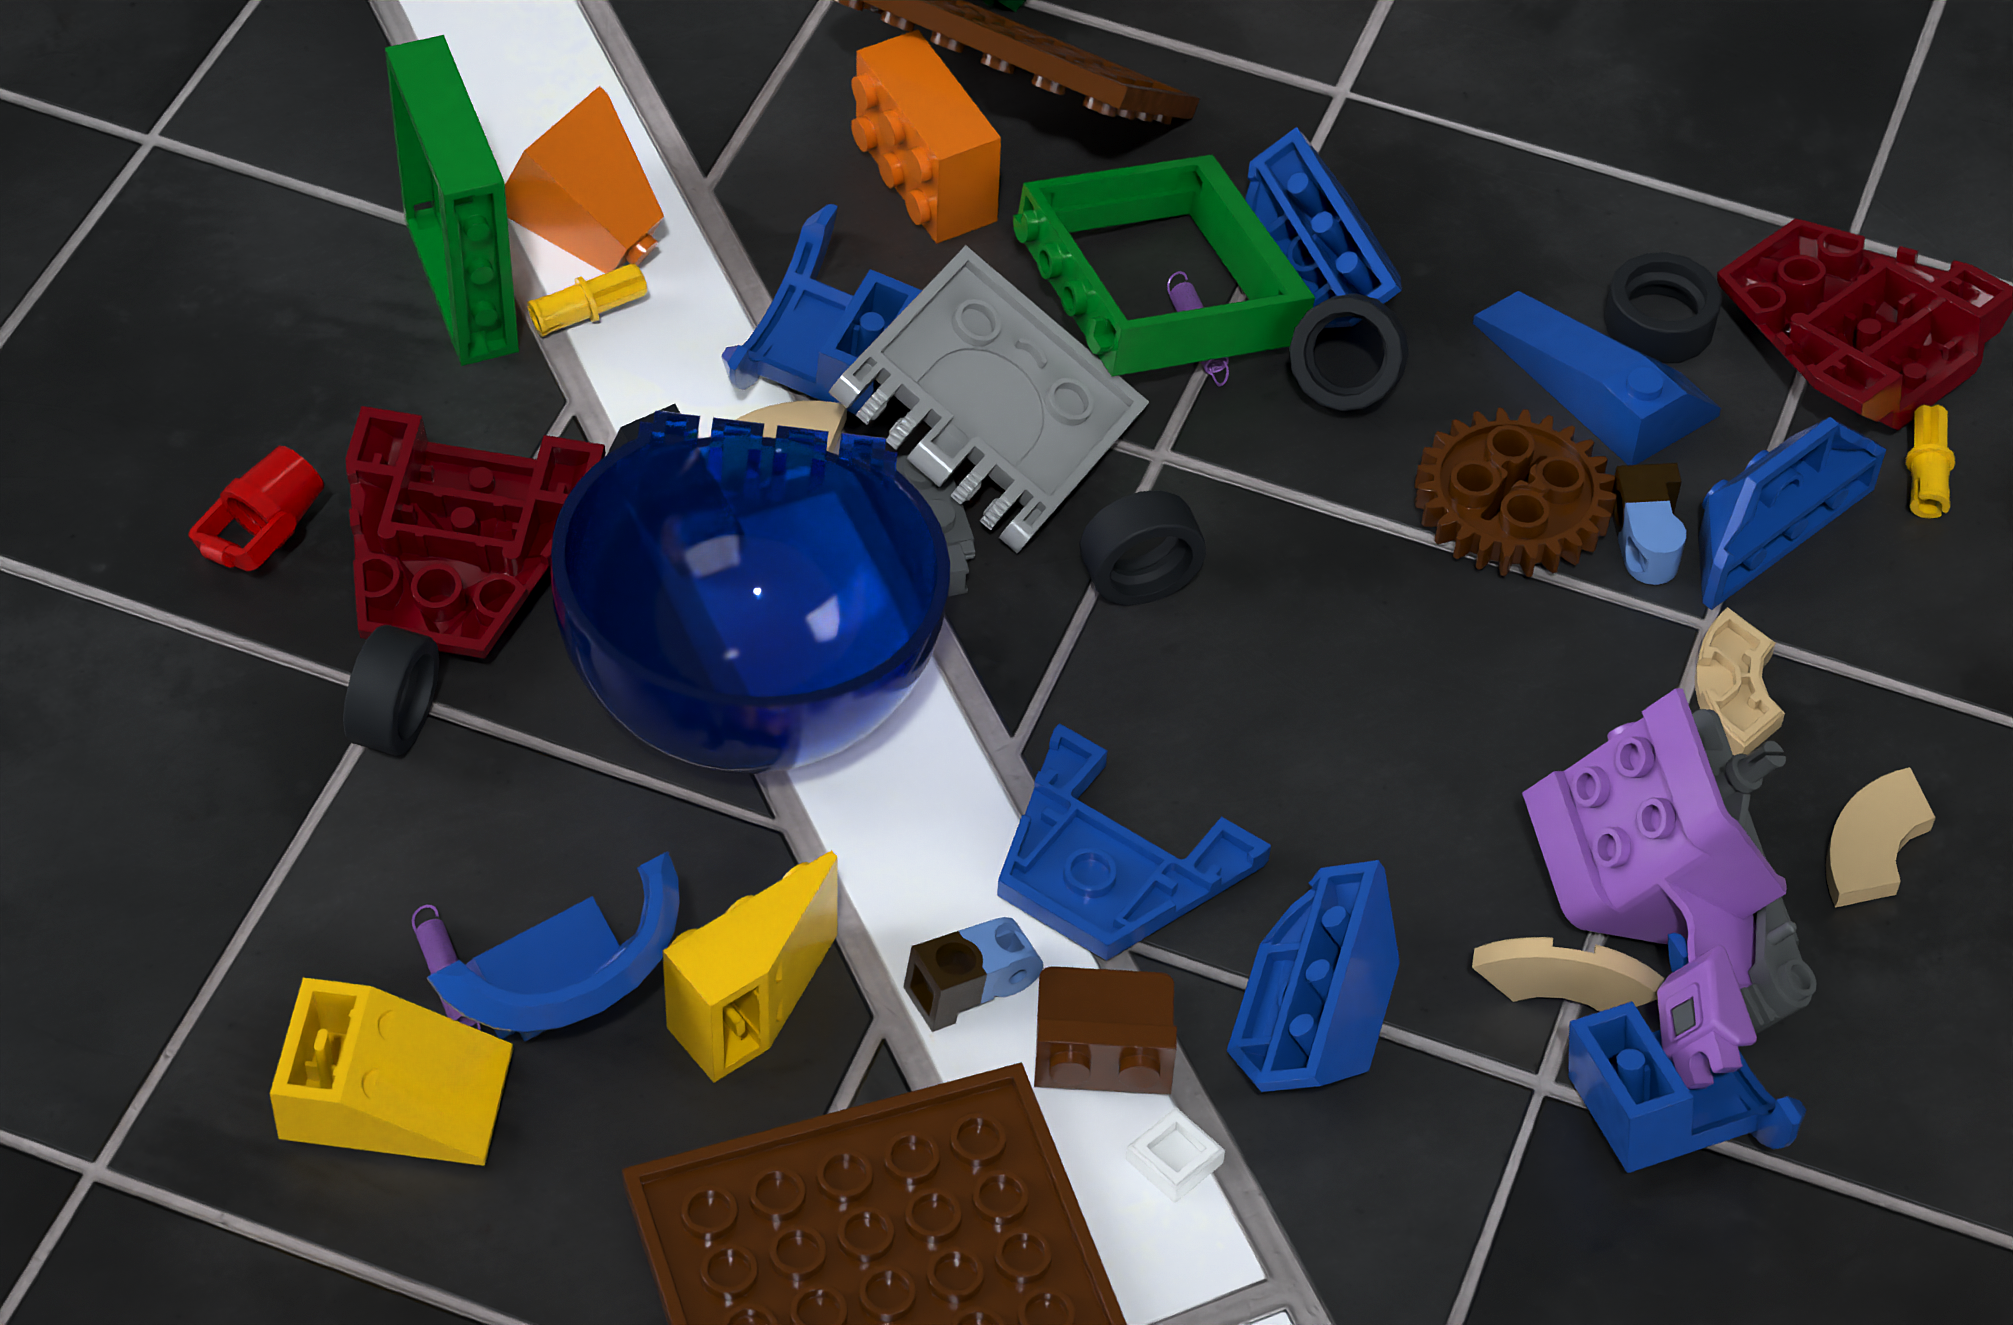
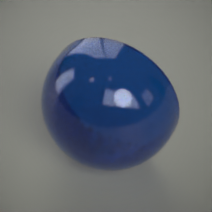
[551,410,950,774]

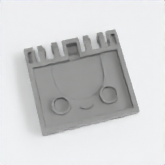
[829,245,1149,554]

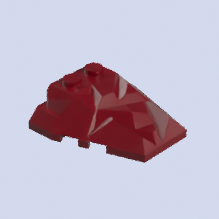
[1717,218,2013,430]
[345,406,606,658]

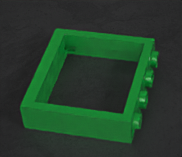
[385,34,519,366]
[1013,154,1315,377]

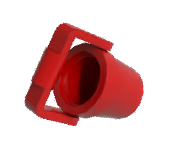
[188,445,325,571]

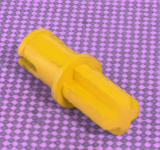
[527,264,648,337]
[1906,404,1955,518]

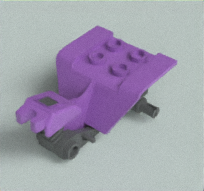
[1522,688,1816,1089]

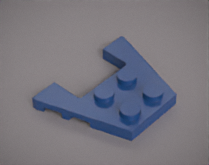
[997,723,1271,961]

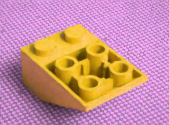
[662,850,838,1083]
[270,977,513,1166]

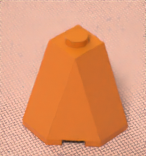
[505,86,664,273]

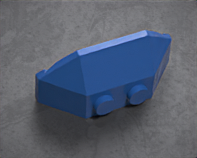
[1245,127,1402,328]
[1698,417,1886,610]
[1227,860,1400,1092]

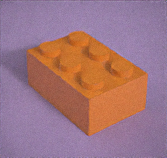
[851,29,1001,244]

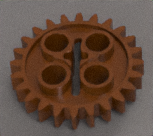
[1414,408,1616,577]

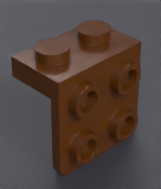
[1034,966,1177,1094]

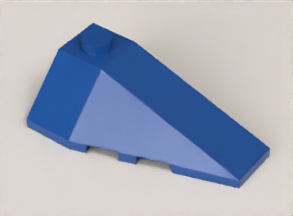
[1473,291,1721,465]

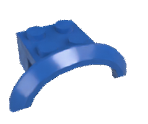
[721,204,922,415]
[427,852,680,1042]
[1568,933,1806,1173]

